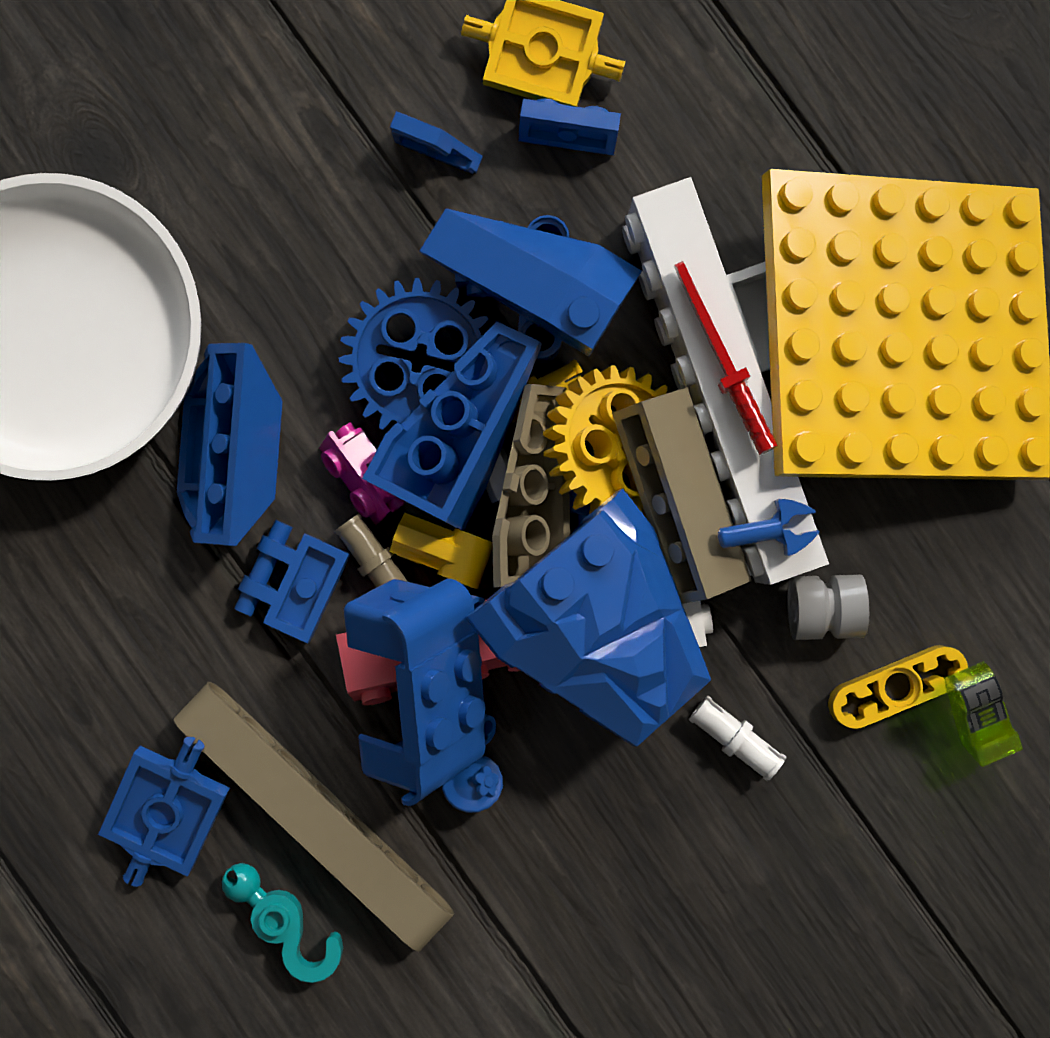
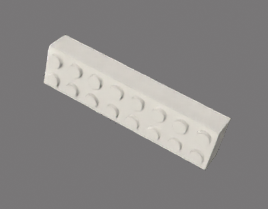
[622,177,829,585]

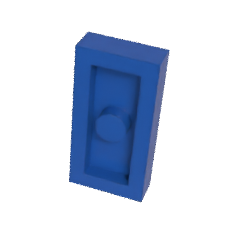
[518,99,621,156]

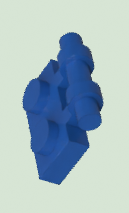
[234,519,351,644]

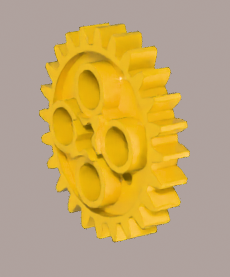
[543,365,667,518]

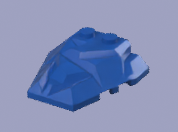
[465,488,711,747]

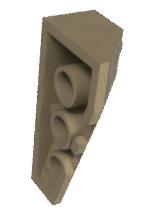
[492,384,571,587]

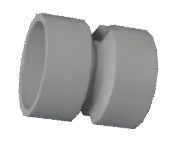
[787,574,869,640]

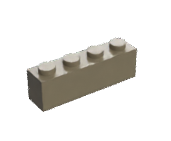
[612,387,752,604]

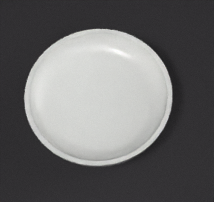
[0,173,202,481]

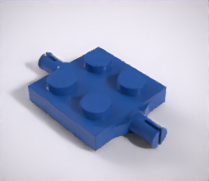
[98,737,230,887]

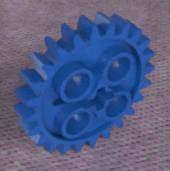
[339,278,488,429]

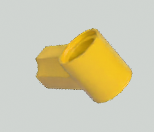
[389,512,493,589]

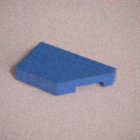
[390,111,483,174]

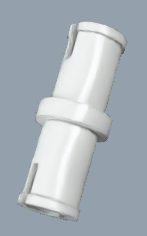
[689,695,786,781]

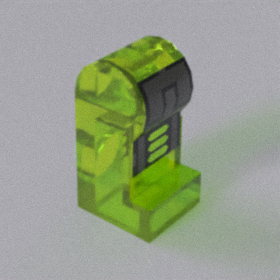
[944,661,1023,767]

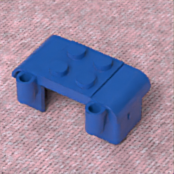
[344,579,496,806]

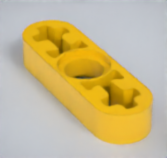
[828,645,968,729]

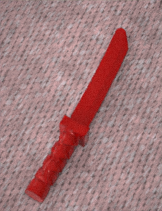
[674,261,778,455]

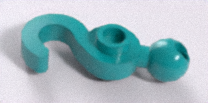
[222,863,343,983]

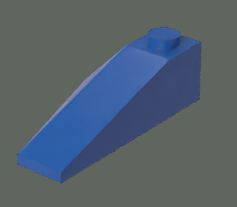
[419,209,642,357]
[362,322,542,531]

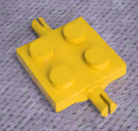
[461,0,626,107]

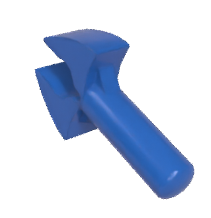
[718,499,820,556]

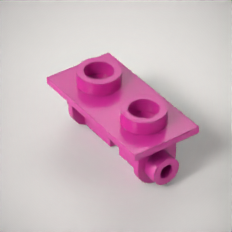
[319,422,407,526]

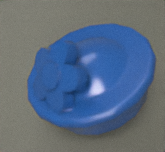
[442,756,503,813]

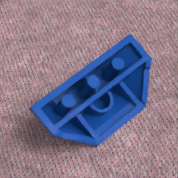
[177,343,283,546]

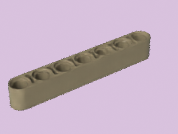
[173,682,454,952]

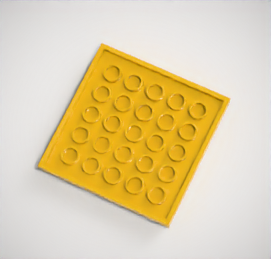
[762,169,1050,480]

